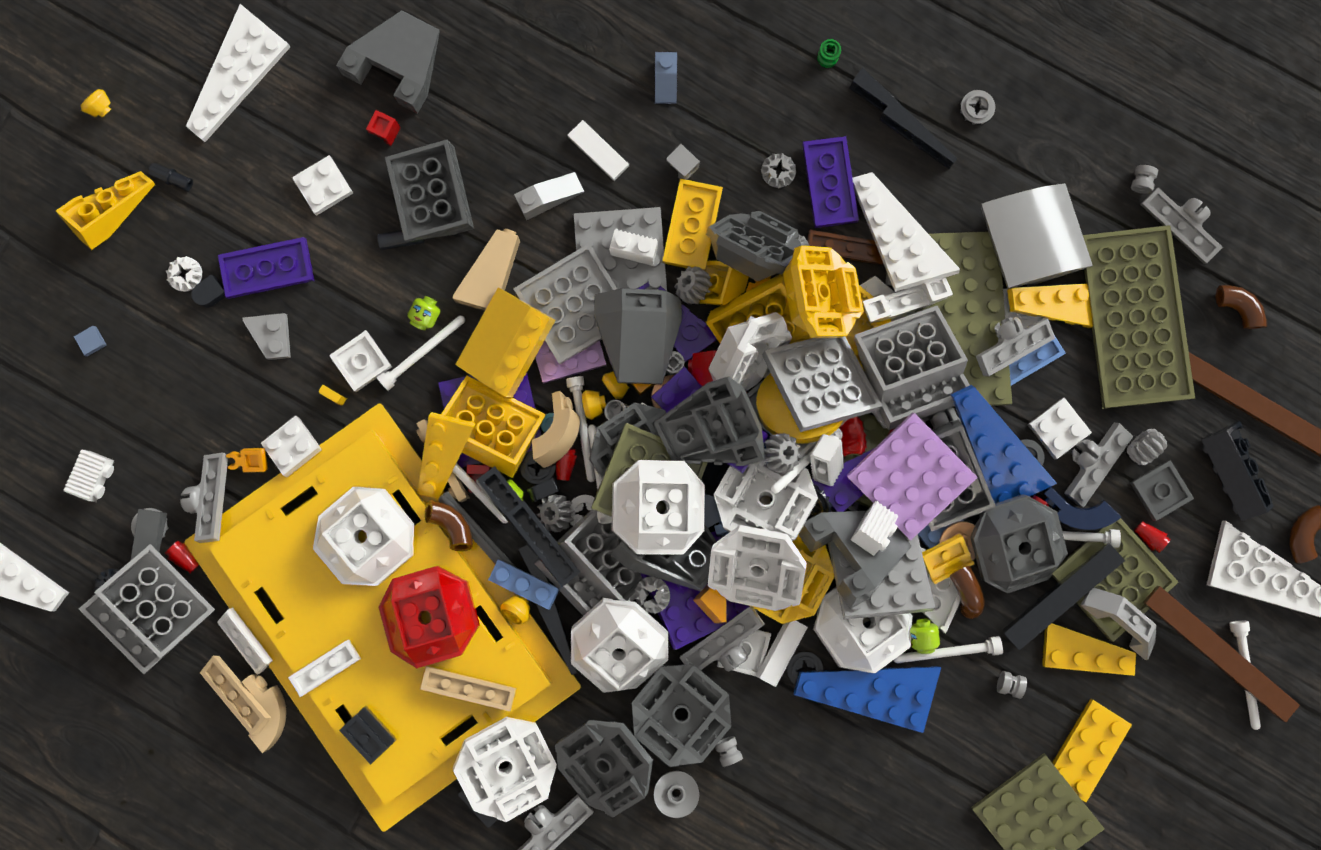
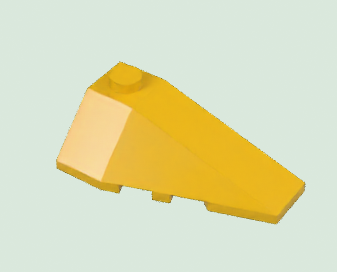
[56,171,155,250]

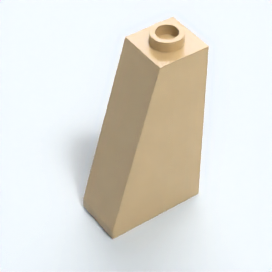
[453,229,520,311]

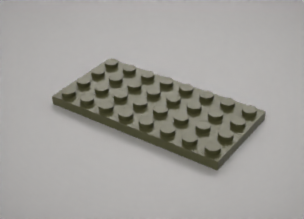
[1083,225,1195,409]
[915,232,1012,407]

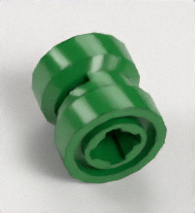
[817,39,841,68]

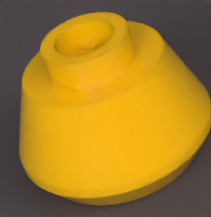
[81,89,111,118]
[602,371,629,399]
[582,390,606,420]
[500,595,530,624]

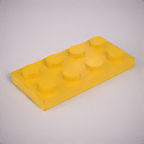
[662,179,723,271]
[1052,699,1132,802]

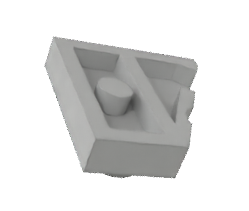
[243,313,291,360]

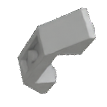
[1081,588,1156,660]

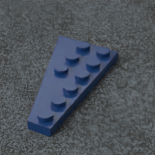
[951,385,1057,503]
[793,666,941,733]

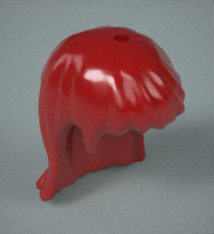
[839,416,867,458]

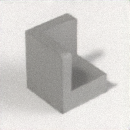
[667,144,700,180]

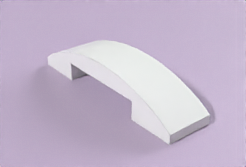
[862,277,953,323]

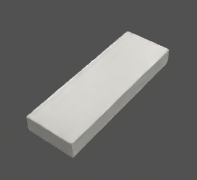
[568,120,629,181]
[217,608,273,675]
[756,621,808,687]
[288,639,361,697]

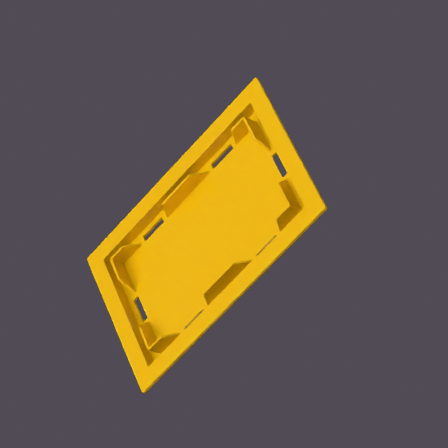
[185,404,581,832]

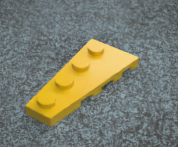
[1007,284,1093,328]
[417,412,476,499]
[1042,623,1136,676]

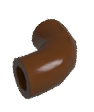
[1216,285,1267,329]
[425,500,473,551]
[1289,505,1321,564]
[950,566,984,619]

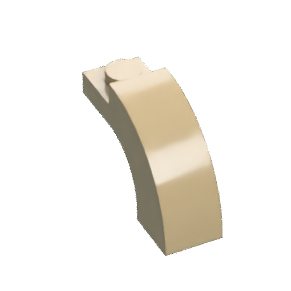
[532,391,580,468]
[242,674,286,753]

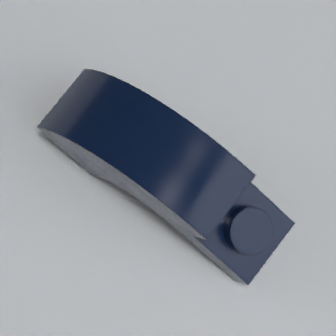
[1044,487,1121,530]

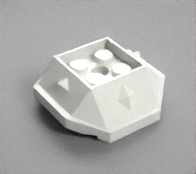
[709,312,792,391]
[714,456,818,541]
[612,460,705,554]
[313,487,414,586]
[708,525,807,611]
[813,586,912,673]
[571,598,668,693]
[452,717,557,822]

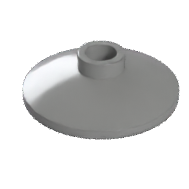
[654,771,699,818]

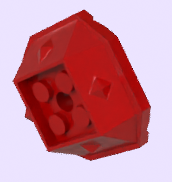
[378,566,480,669]

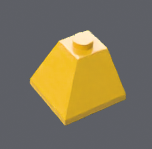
[699,261,749,305]

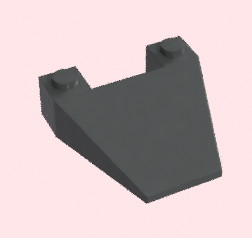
[336,10,440,114]
[799,511,911,609]
[611,523,717,591]

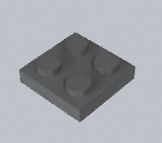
[1130,460,1194,521]

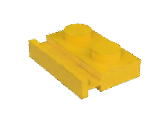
[922,534,974,584]

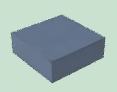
[74,326,106,356]

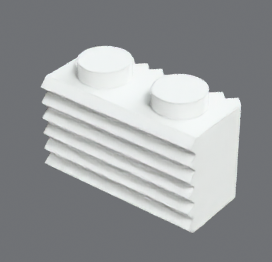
[609,229,658,266]
[810,434,844,486]
[64,450,114,502]
[850,501,898,556]

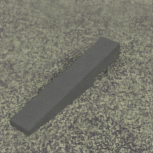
[131,509,167,560]

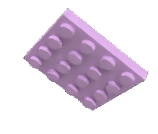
[846,412,978,541]

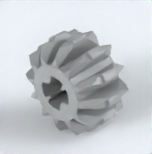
[674,266,712,304]
[1127,429,1167,465]
[764,433,802,473]
[536,494,575,532]

